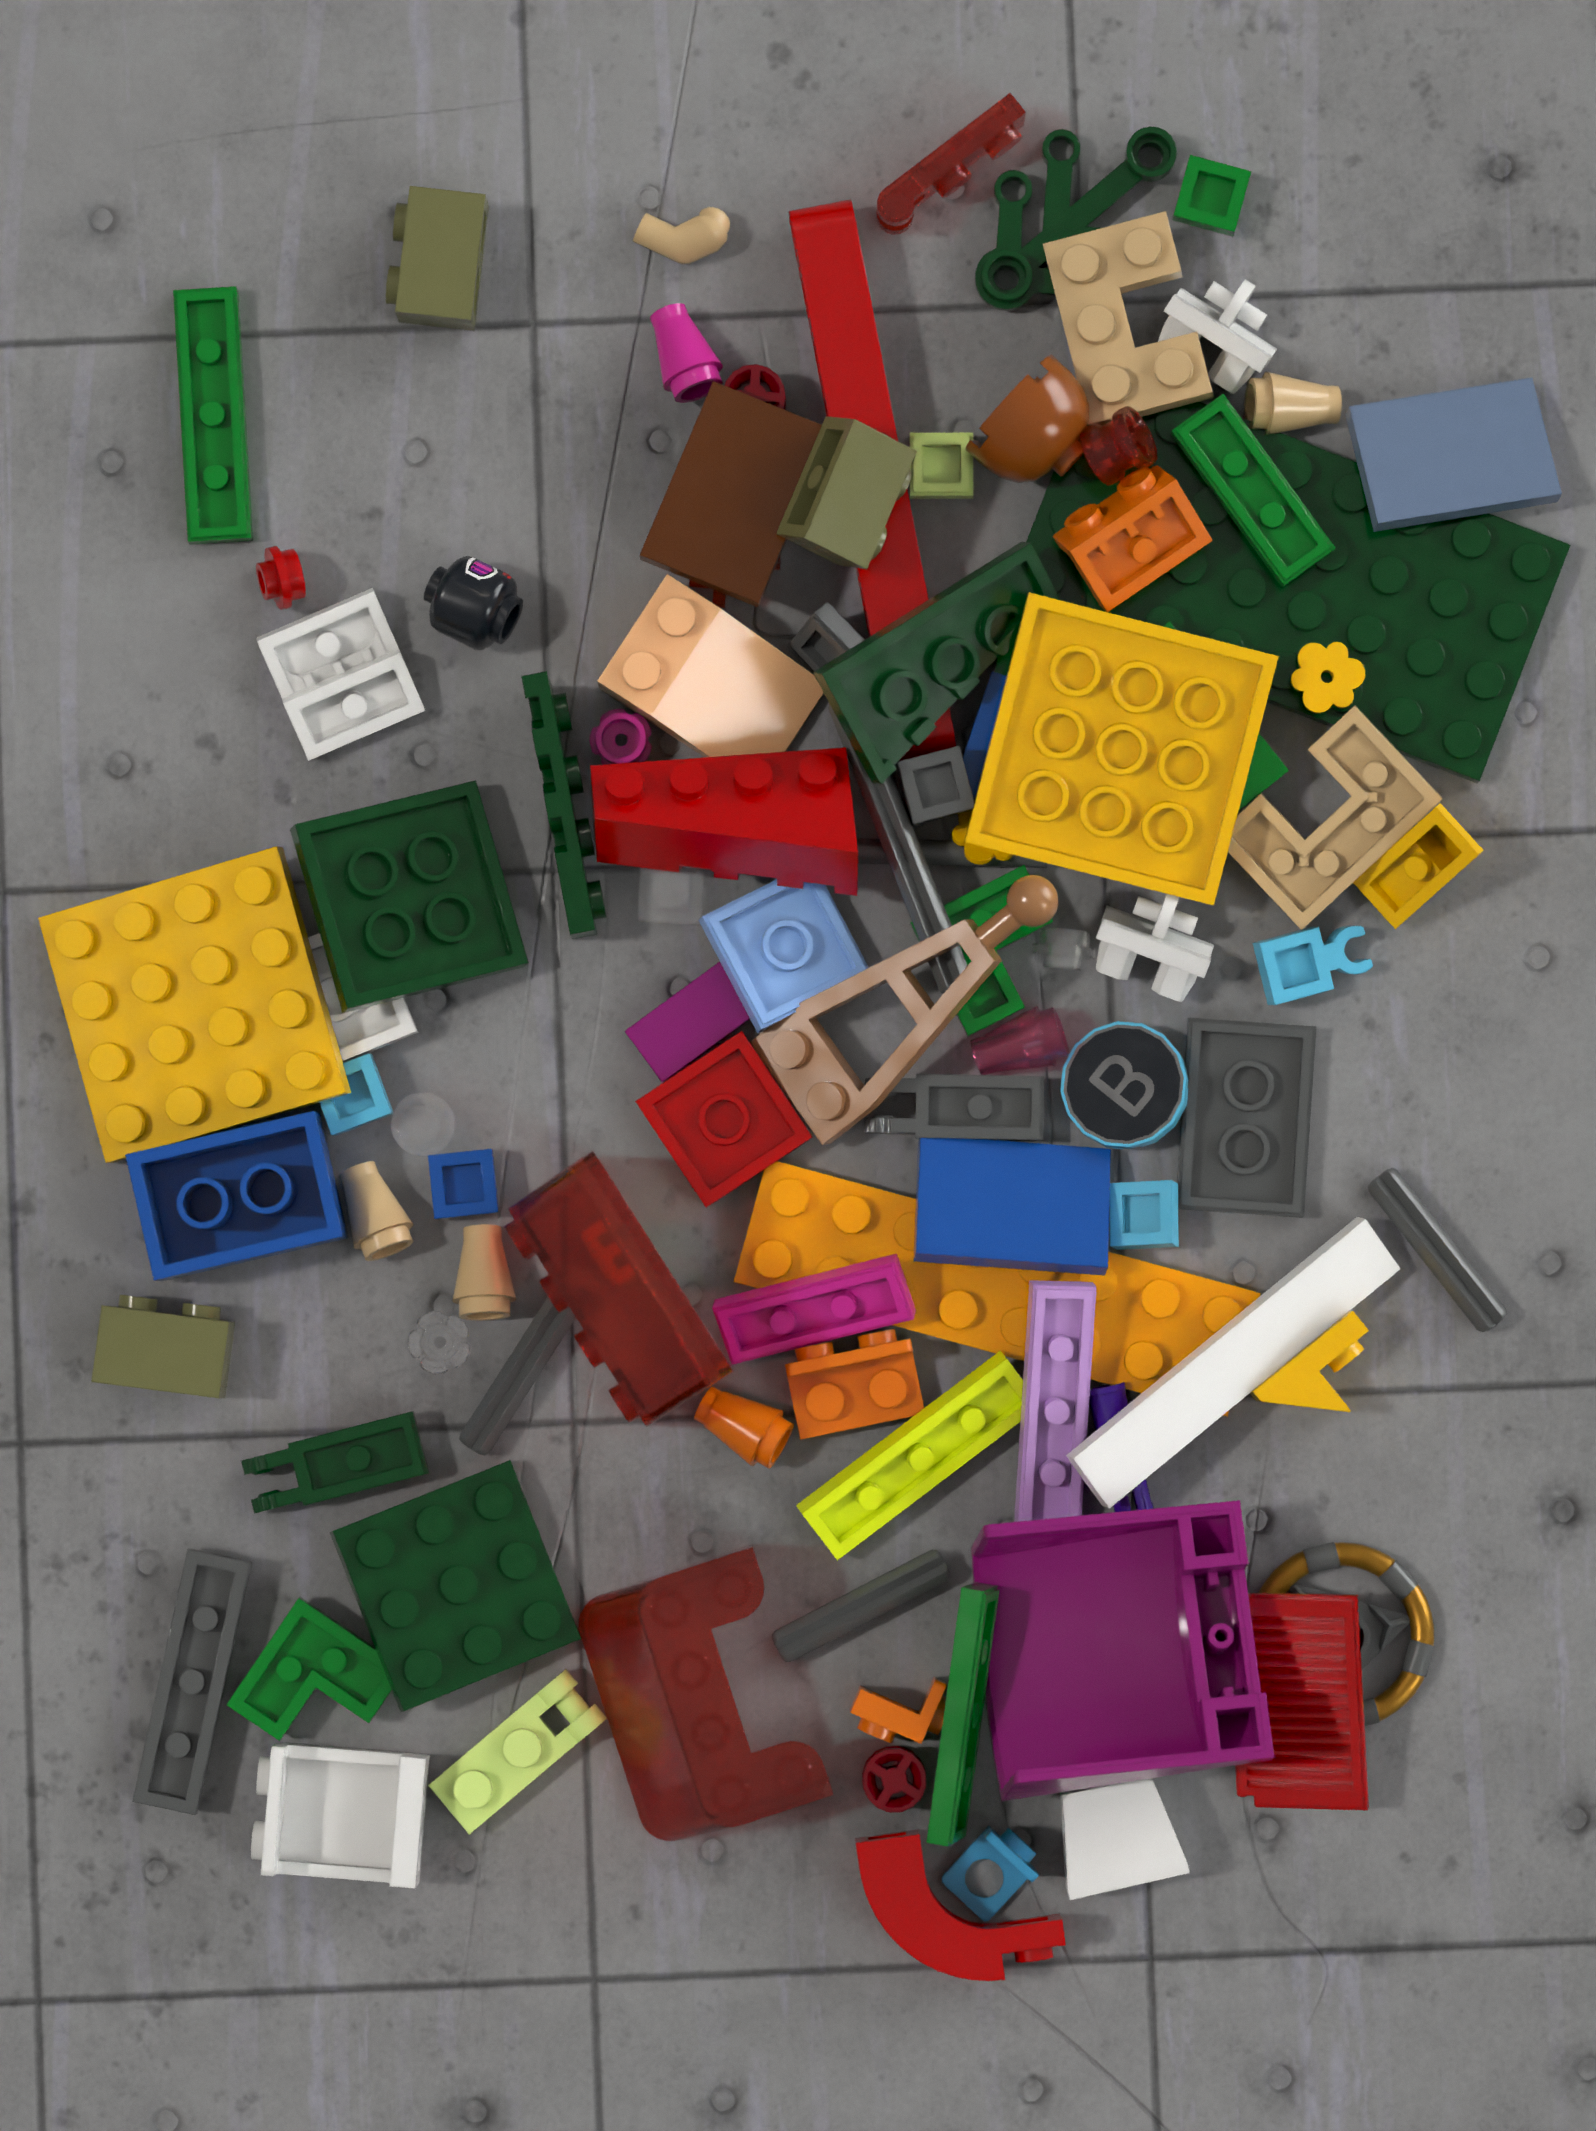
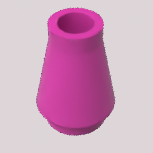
[650,303,723,403]

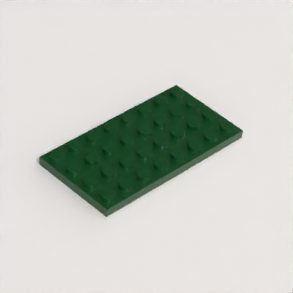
[1026,402,1571,783]

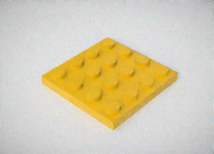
[964,592,1279,906]
[38,846,351,1163]

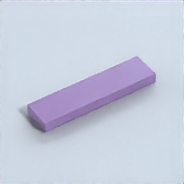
[1014,1280,1097,1522]

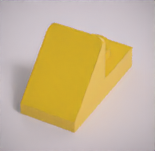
[1353,803,1484,929]
[1250,1311,1369,1412]

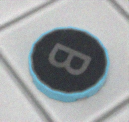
[1060,1021,1189,1149]

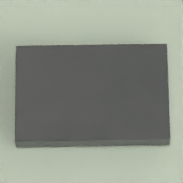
[1177,1018,1316,1218]

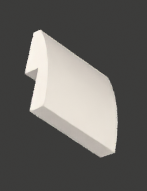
[256,588,425,761]

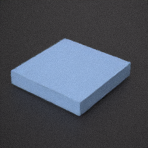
[698,879,869,1033]

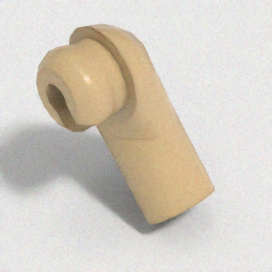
[633,207,730,264]

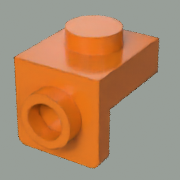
[850,1676,947,1744]

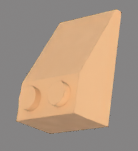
[597,574,824,757]

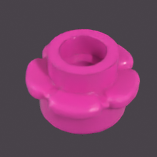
[589,709,652,765]

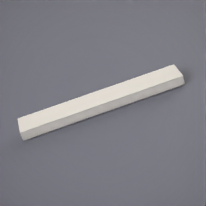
[1066,1217,1400,1509]

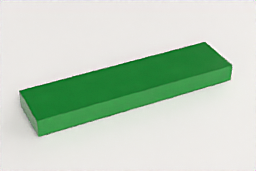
[173,286,253,545]
[926,1582,1000,1847]

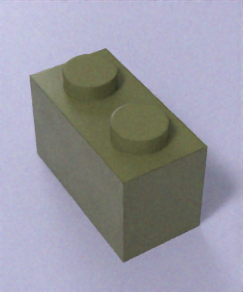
[386,186,489,331]
[776,416,917,569]
[91,1295,235,1398]

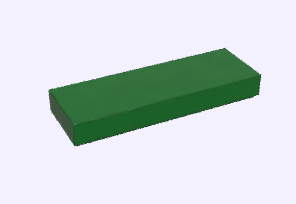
[1170,394,1336,588]

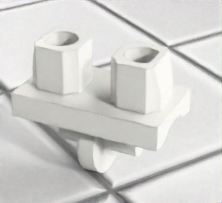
[1158,279,1277,394]
[1096,894,1214,1002]

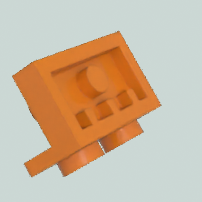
[1053,465,1213,612]
[785,1329,924,1440]

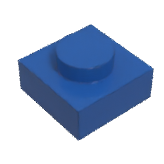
[428,1149,499,1220]

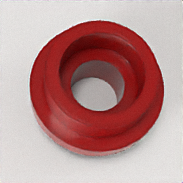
[256,546,306,610]

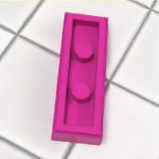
[712,1253,916,1365]

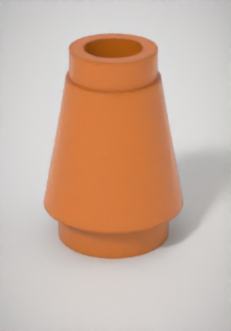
[694,1386,794,1469]

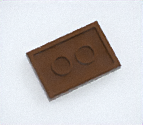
[640,381,822,607]

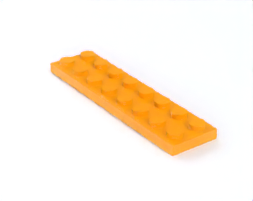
[733,1161,1261,1417]

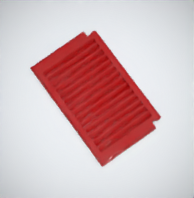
[1235,1593,1369,1811]

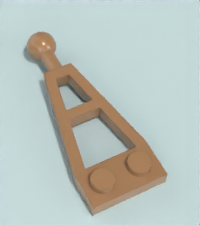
[750,875,1058,1145]

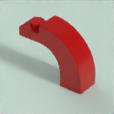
[855,1829,1066,1981]

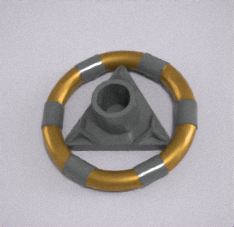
[1258,1542,1435,1726]

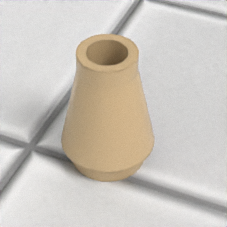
[1244,372,1342,436]
[339,1161,413,1261]
[452,1224,516,1321]

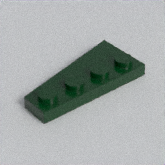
[521,671,607,939]

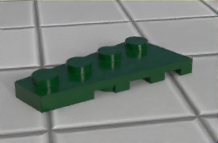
[813,542,1060,785]

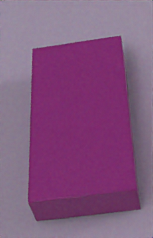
[625,962,750,1083]

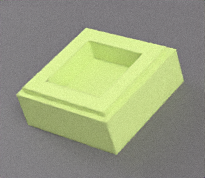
[909,432,973,499]

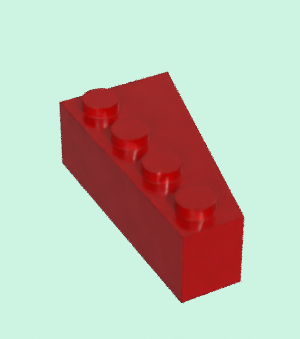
[590,747,858,896]

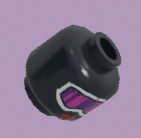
[424,556,523,650]

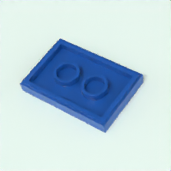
[914,1138,1111,1276]

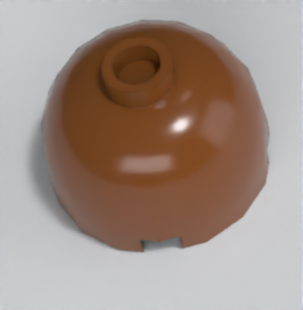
[965,355,1089,483]

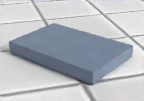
[1345,378,1562,532]

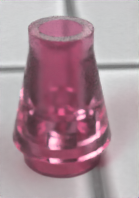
[970,1005,1069,1075]

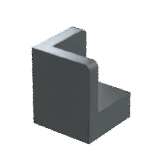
[895,746,975,829]

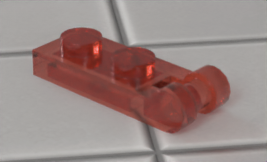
[876,92,1026,235]

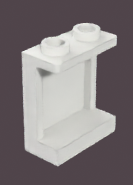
[251,1742,430,1888]

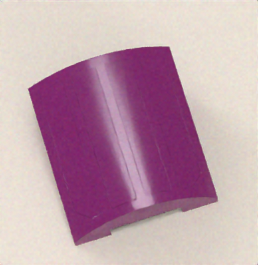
[971,1500,1274,1801]

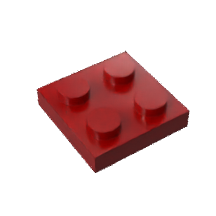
[635,1031,813,1208]

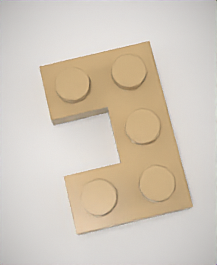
[1043,211,1214,430]
[1228,705,1443,930]

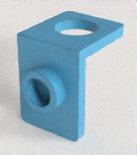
[941,1825,1039,1921]

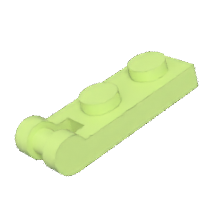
[428,1669,607,1835]

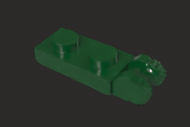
[241,1411,429,1514]

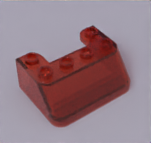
[504,1151,735,1427]
[579,1544,834,1841]

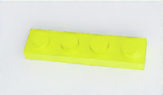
[796,1351,1023,1560]

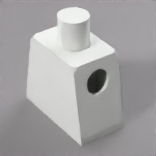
[1060,1778,1190,1900]

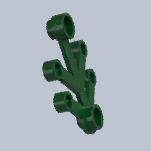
[975,127,1177,311]

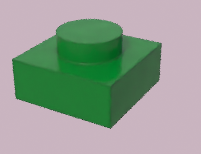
[1172,155,1251,237]

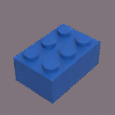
[125,1111,349,1281]

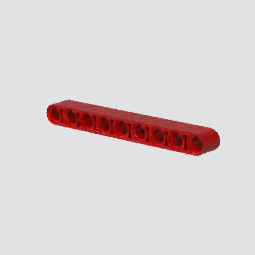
[788,199,956,762]

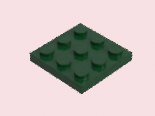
[290,780,529,1013]
[330,1460,581,1712]

